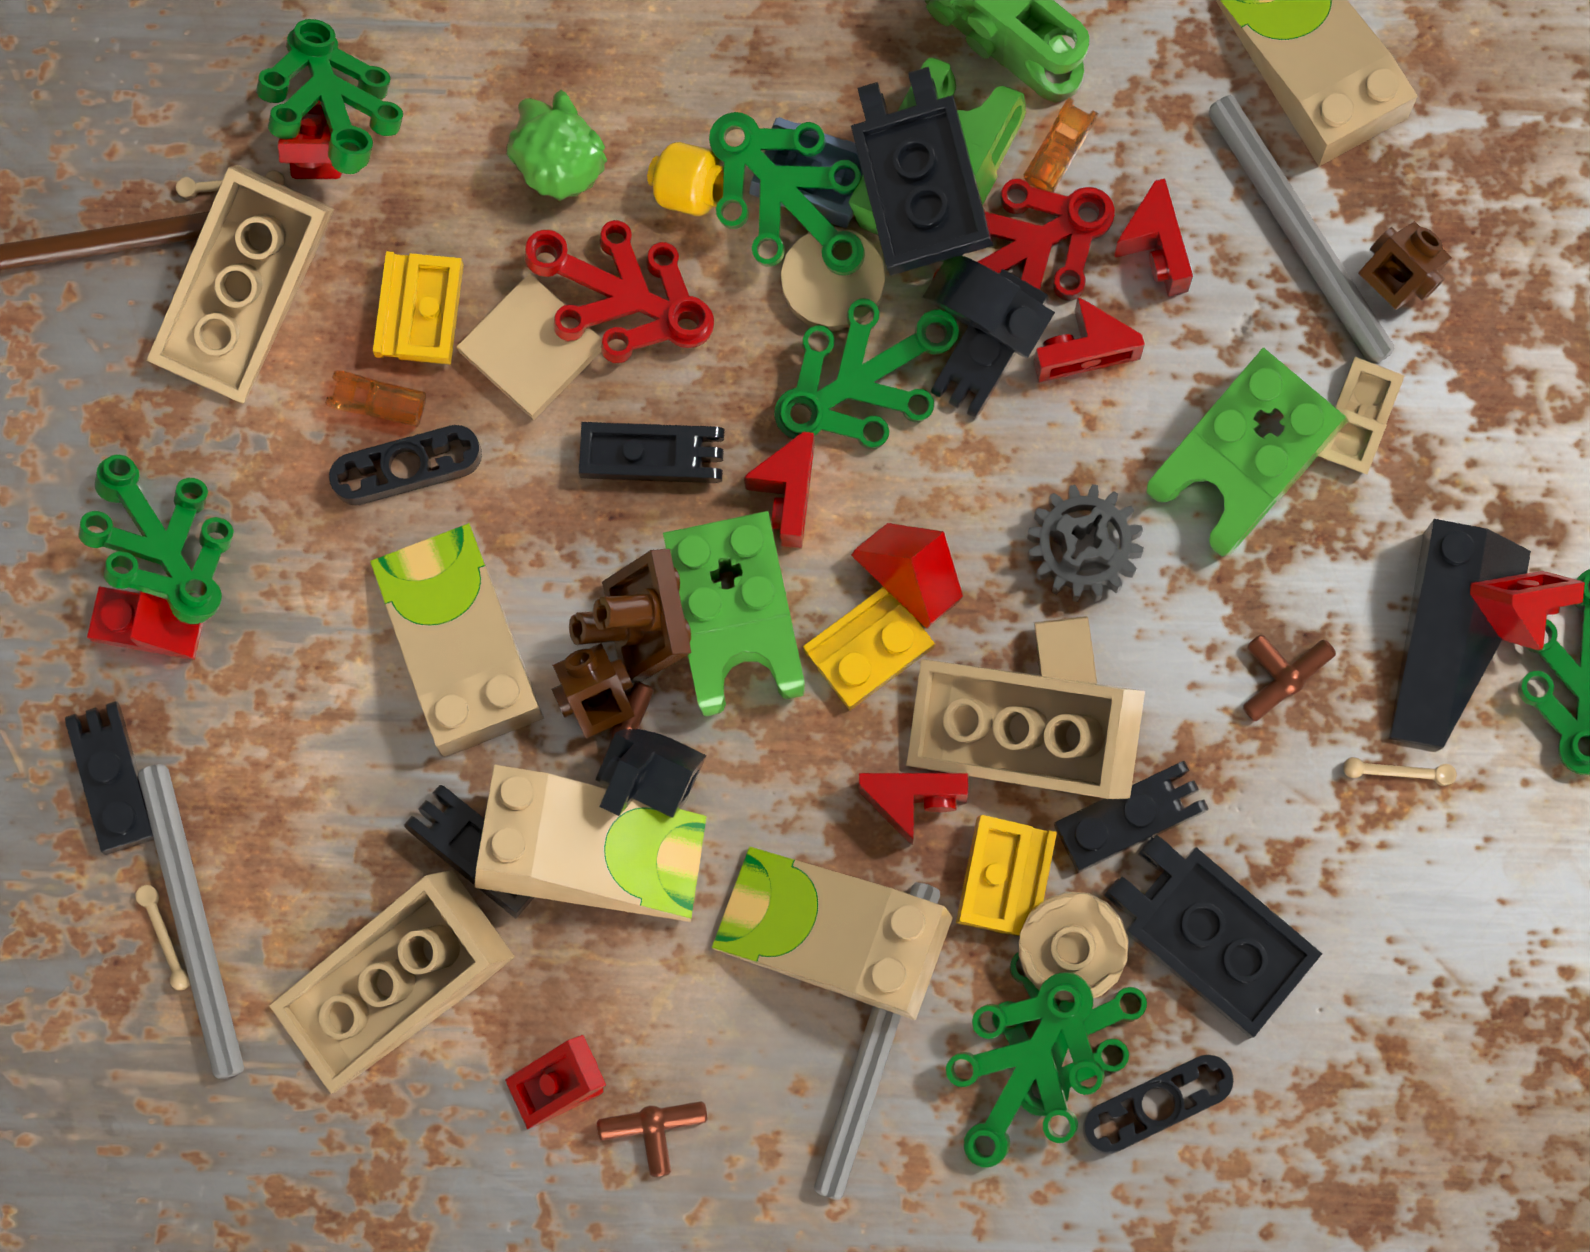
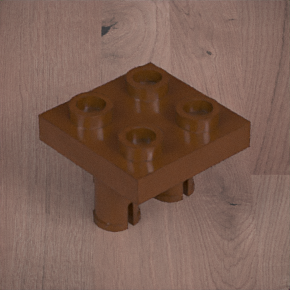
[569,549,692,683]

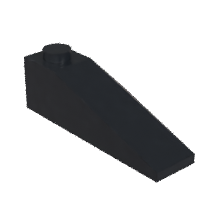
[1389,519,1531,749]

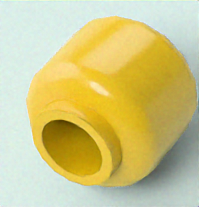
[647,142,724,216]

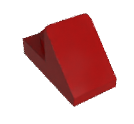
[278,101,342,179]
[1114,178,1193,297]
[1034,298,1145,383]
[744,432,815,548]
[1470,571,1585,650]
[87,586,203,660]
[859,773,968,845]
[505,1035,606,1129]

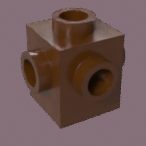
[1358,221,1452,310]
[551,643,635,738]

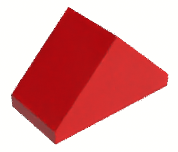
[851,523,963,629]

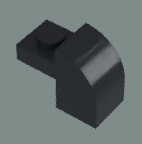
[923,255,1055,358]
[595,729,707,818]

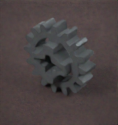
[1027,484,1144,602]

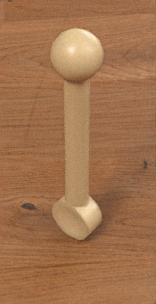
[176,170,284,200]
[1343,757,1457,786]
[136,885,190,990]

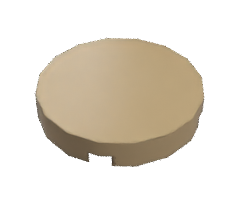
[781,226,885,332]
[1019,892,1129,1002]

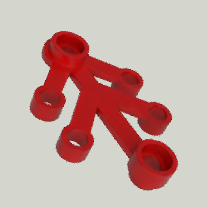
[932,179,1115,301]
[525,220,714,363]

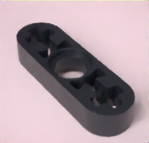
[329,425,482,505]
[1083,1055,1234,1154]

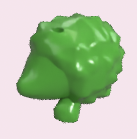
[506,90,607,201]

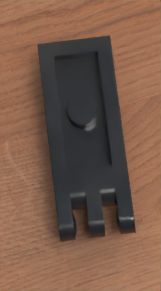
[931,269,1049,419]
[579,422,725,483]
[65,701,154,855]
[1054,761,1209,873]
[404,785,535,919]

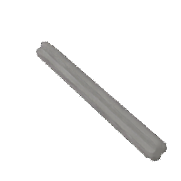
[1209,95,1394,364]
[138,764,244,1079]
[814,882,940,1200]

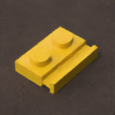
[373,251,464,364]
[803,587,935,711]
[956,815,1057,936]

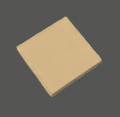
[457,273,602,420]

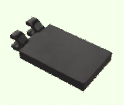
[851,67,993,276]
[1104,835,1323,1038]

